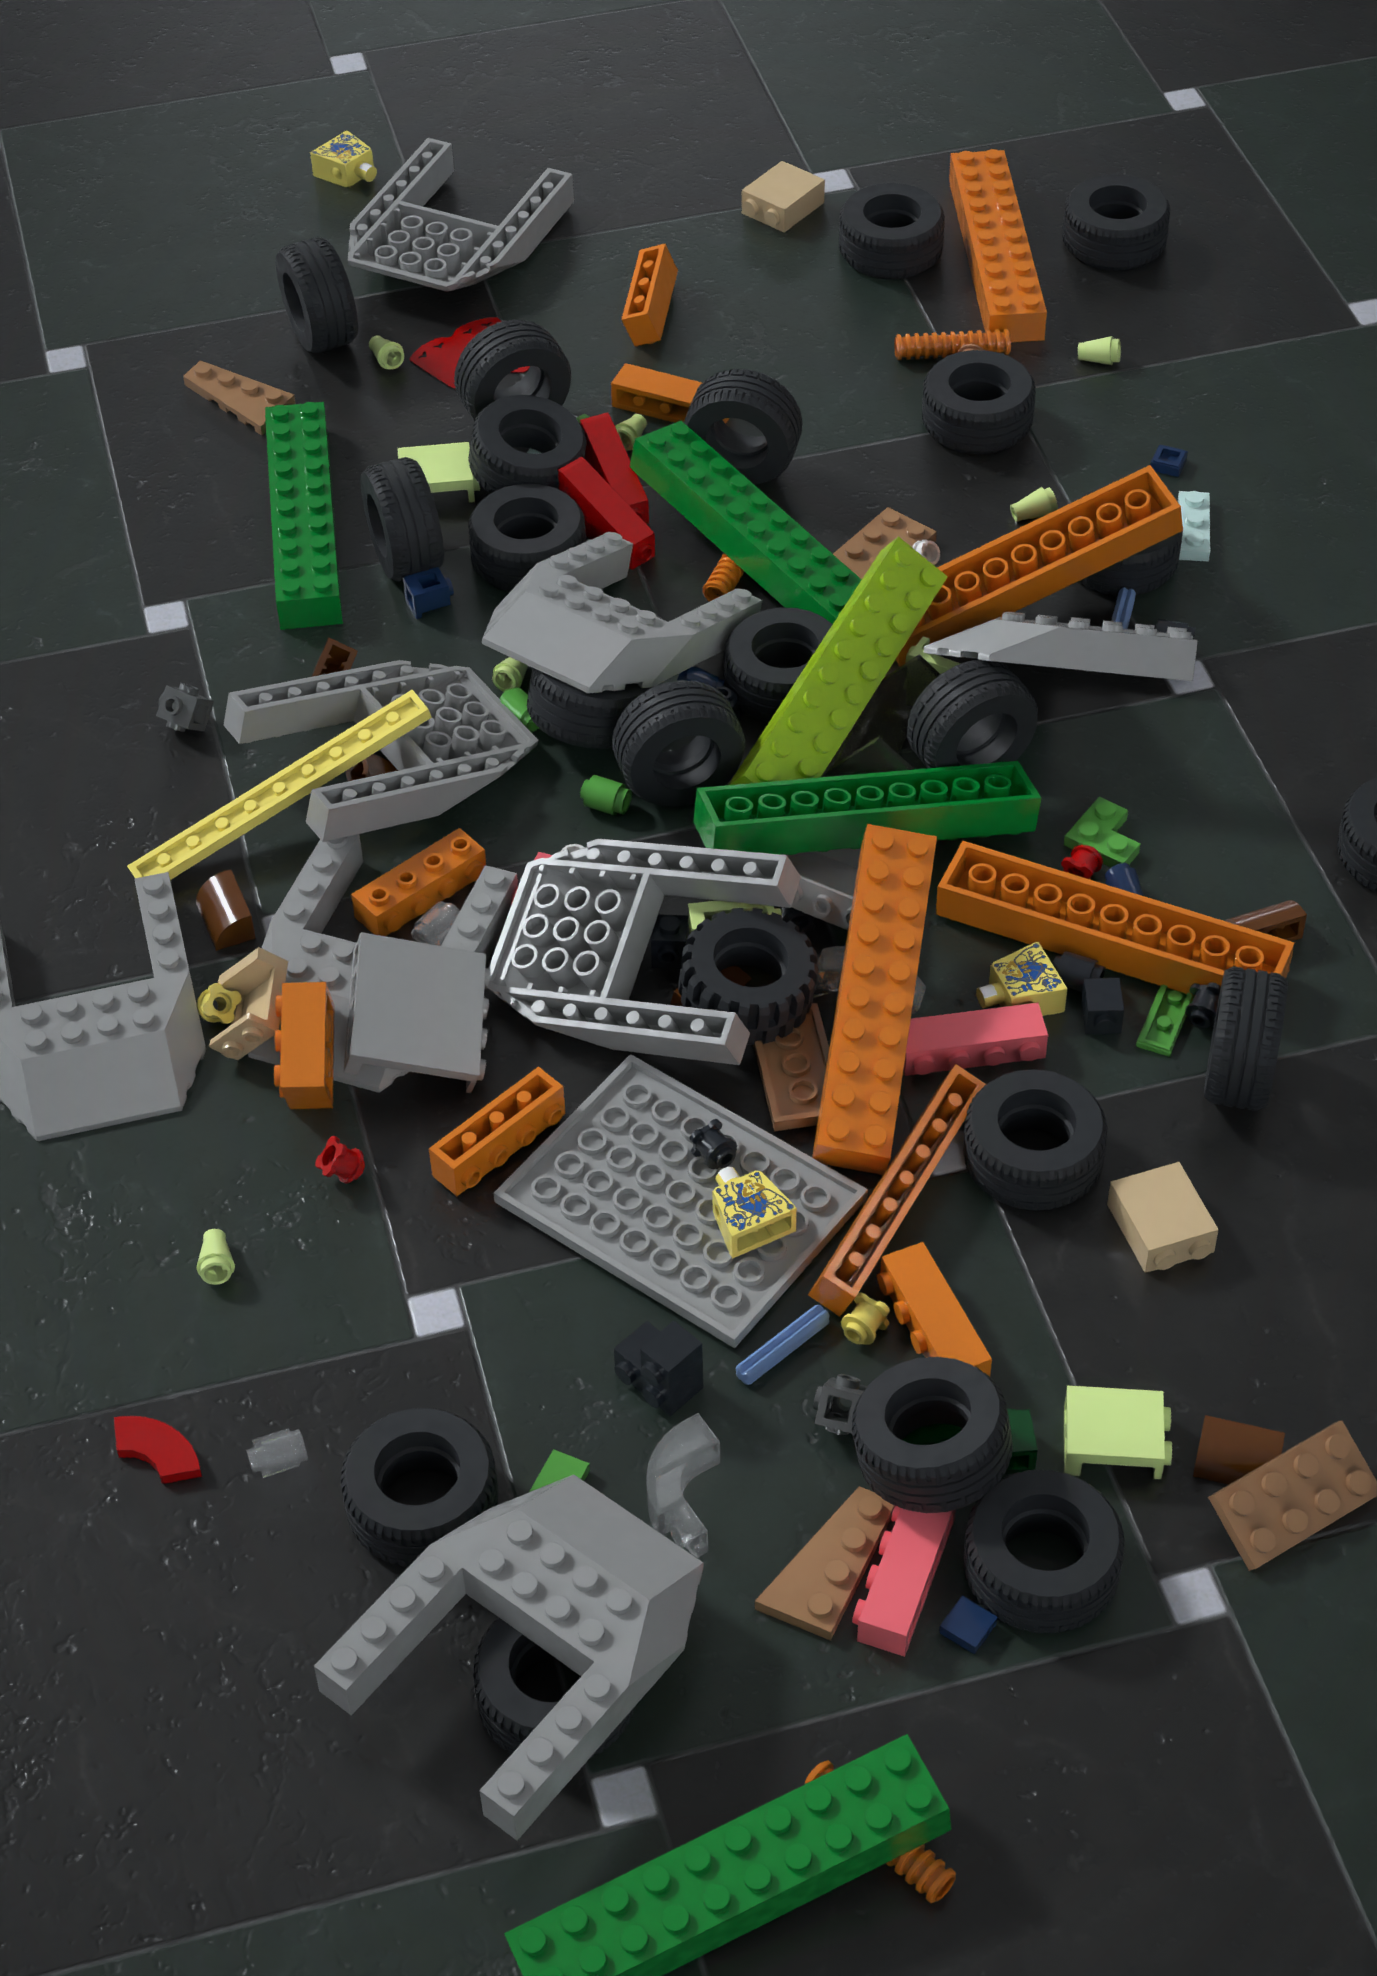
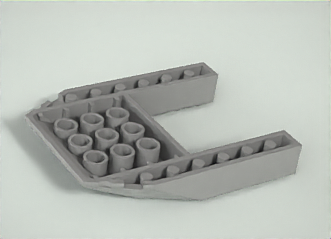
[348,138,574,292]
[482,532,762,693]
[924,612,1198,681]
[224,660,538,842]
[248,834,518,1093]
[488,839,801,1065]
[0,872,206,1141]
[314,1474,704,1840]

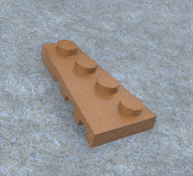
[183,361,296,435]
[755,1486,894,1641]

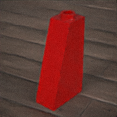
[580,412,649,524]
[558,457,655,570]

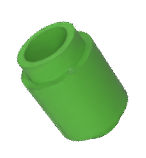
[500,687,539,733]
[580,775,632,816]

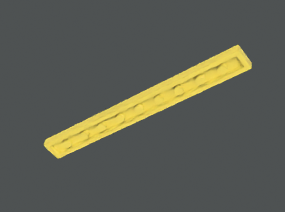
[127,689,432,880]

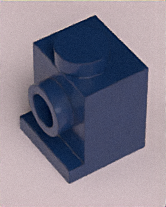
[403,567,454,619]

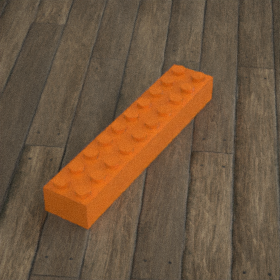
[949,149,1047,342]
[895,465,1183,667]
[812,824,937,1175]
[936,841,1295,996]

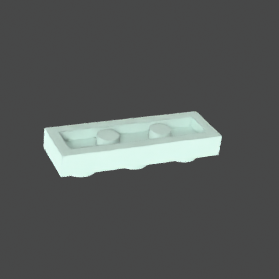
[1178,491,1210,561]

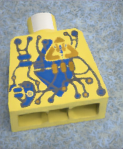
[310,130,377,187]
[976,942,1067,1016]
[712,1167,797,1259]

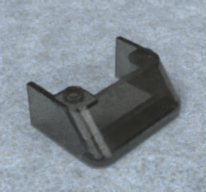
[821,654,941,777]

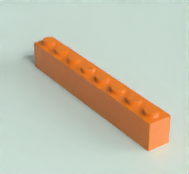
[808,1064,986,1317]

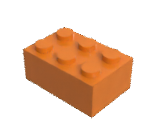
[274,982,335,1109]

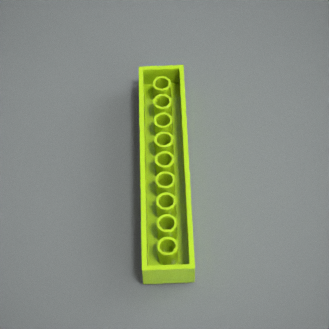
[728,536,948,785]

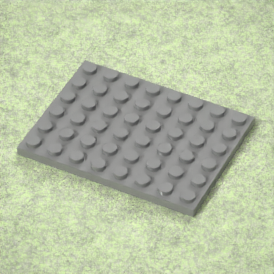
[493,1054,868,1348]

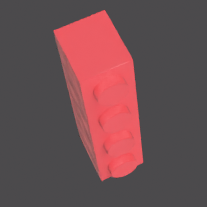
[903,1003,1048,1076]
[852,1505,956,1657]

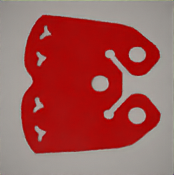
[410,317,530,389]

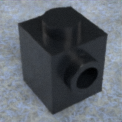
[651,914,689,969]

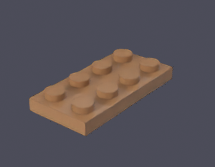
[833,507,937,579]
[753,1003,829,1132]
[1208,1420,1377,1571]

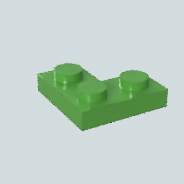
[1064,797,1141,868]

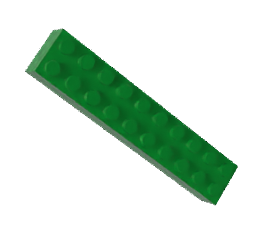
[265,402,343,630]
[630,421,862,624]
[693,761,1041,855]
[504,1734,951,1976]

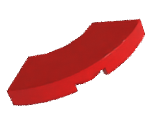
[114,1416,202,1484]

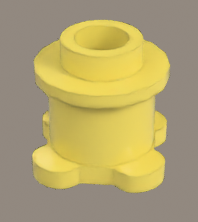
[197,983,242,1024]
[841,1292,890,1345]

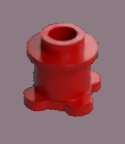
[1061,845,1103,880]
[315,1136,365,1184]

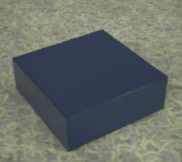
[1150,445,1188,477]
[939,1596,998,1655]

